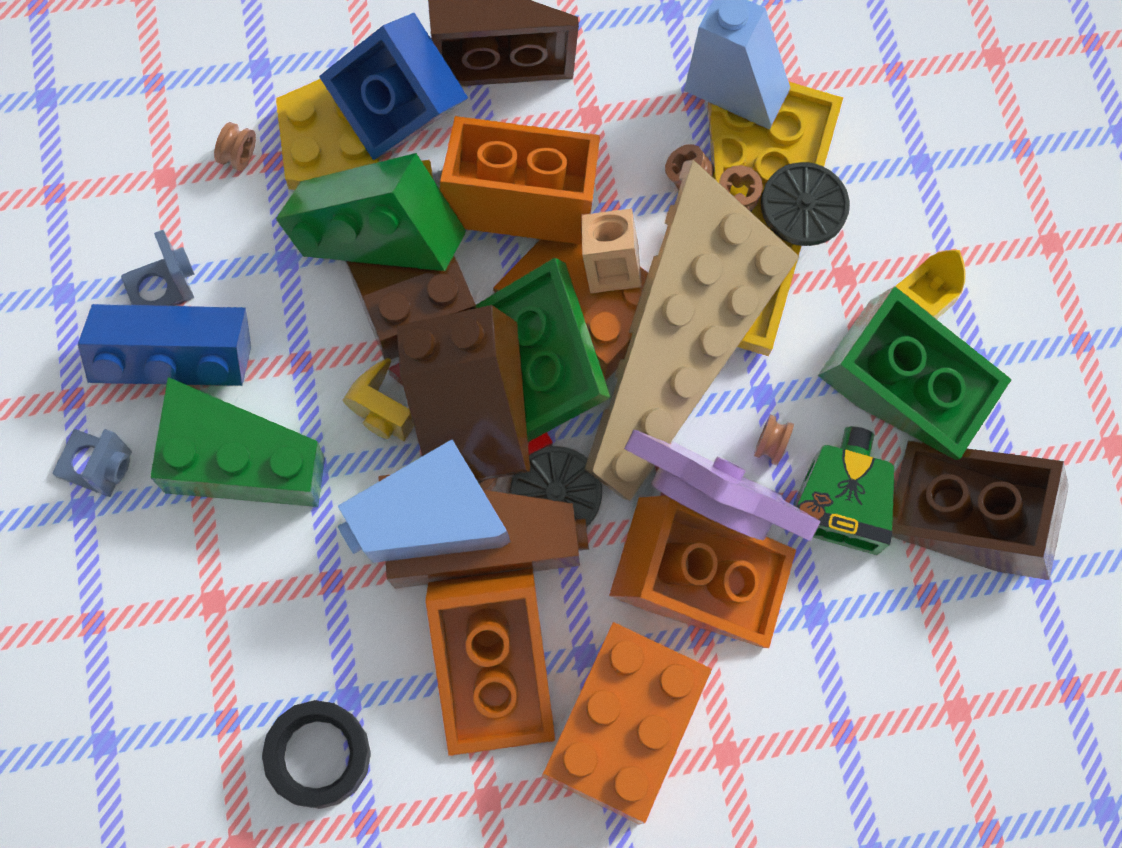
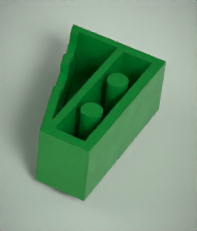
[276,153,467,271]
[150,377,325,507]

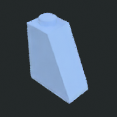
[684,0,790,130]
[337,440,511,563]

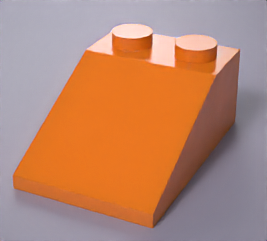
[493,239,648,381]
[609,495,796,649]
[425,568,556,756]

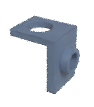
[121,229,195,306]
[52,429,132,497]

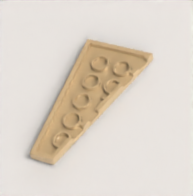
[585,160,799,501]

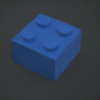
[319,12,468,160]

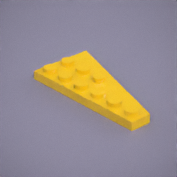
[708,82,844,357]

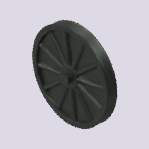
[761,162,850,246]
[510,446,602,527]

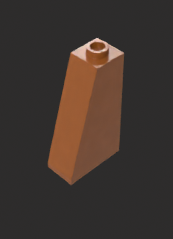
[378,475,589,589]

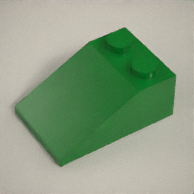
[817,286,1012,460]

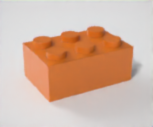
[440,116,600,245]
[541,622,712,825]

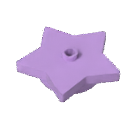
[624,429,821,541]

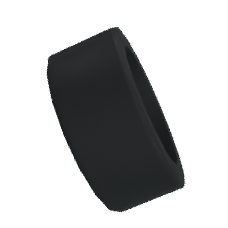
[262,700,371,809]

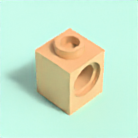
[582,208,641,293]

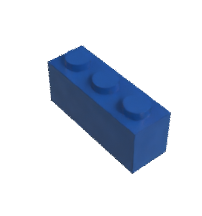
[77,304,252,386]

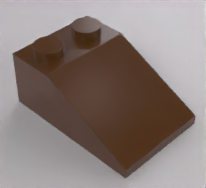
[428,0,579,86]
[344,256,476,359]
[397,305,530,481]
[892,441,1069,581]

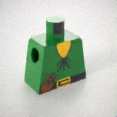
[784,426,894,556]

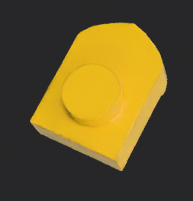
[895,250,966,319]
[342,358,414,442]

